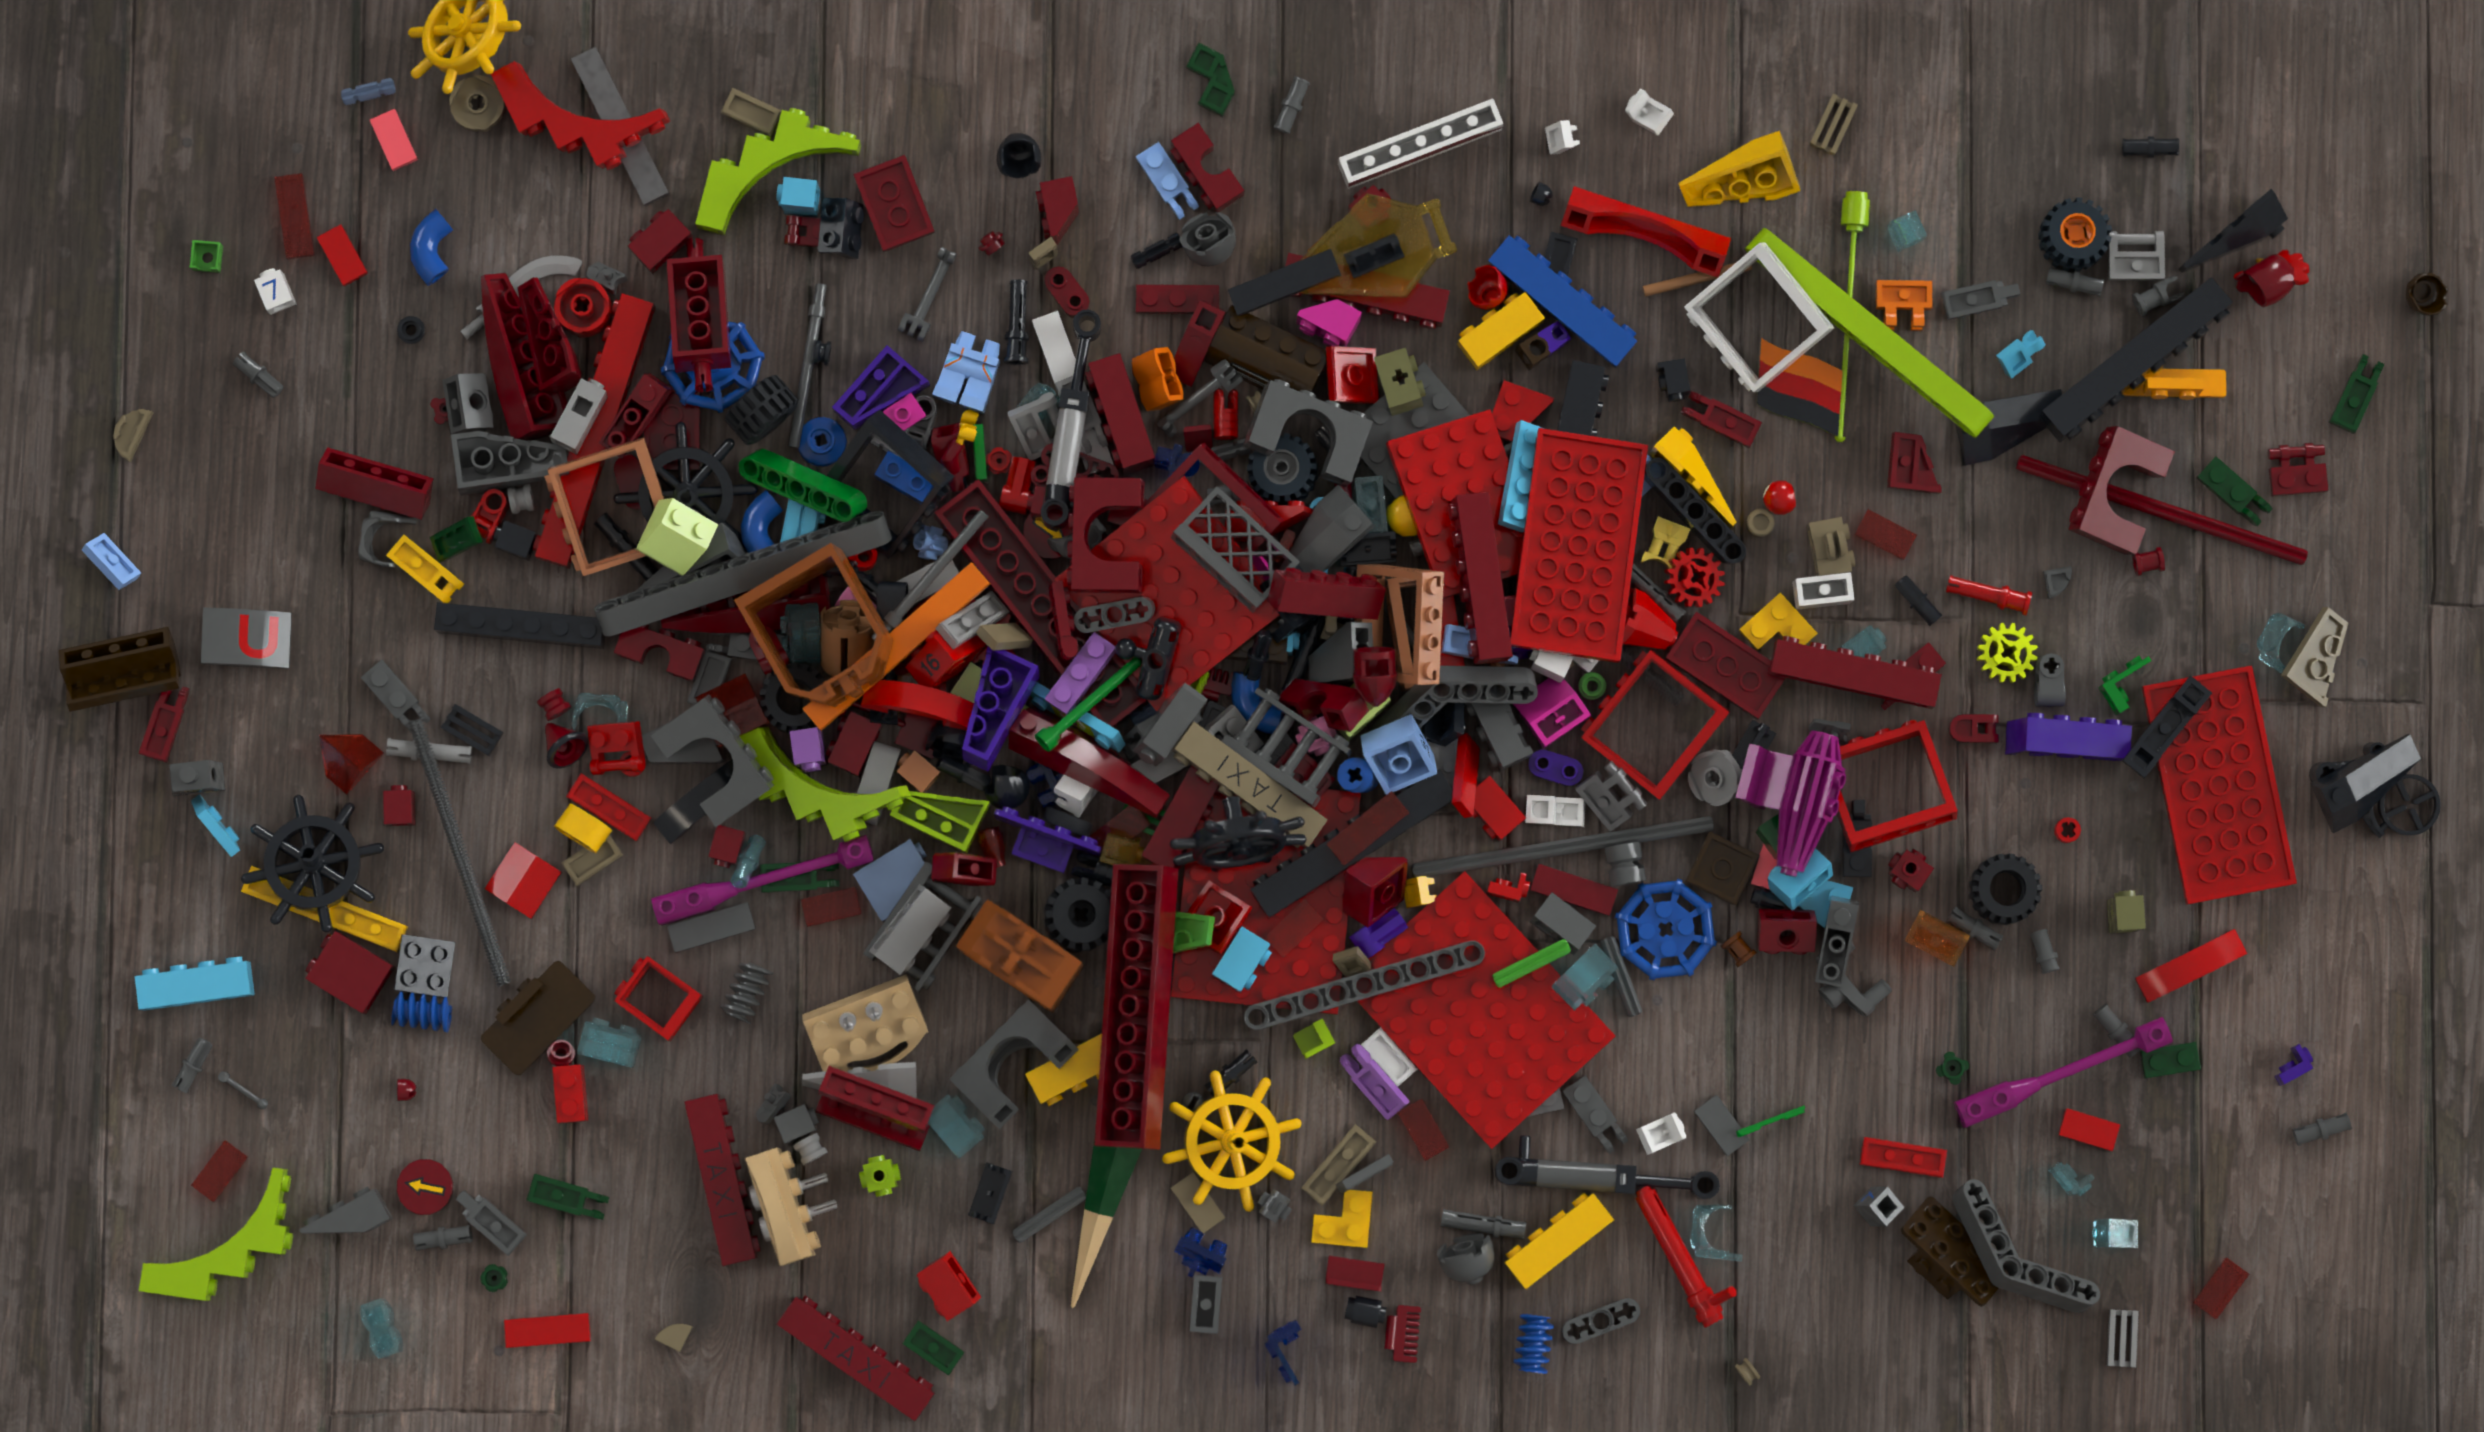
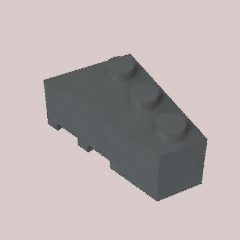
[1465,684,1533,772]

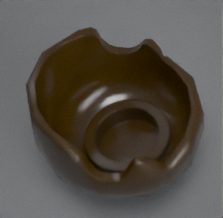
[2405,272,2448,316]

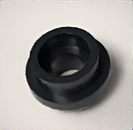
[397,316,425,344]

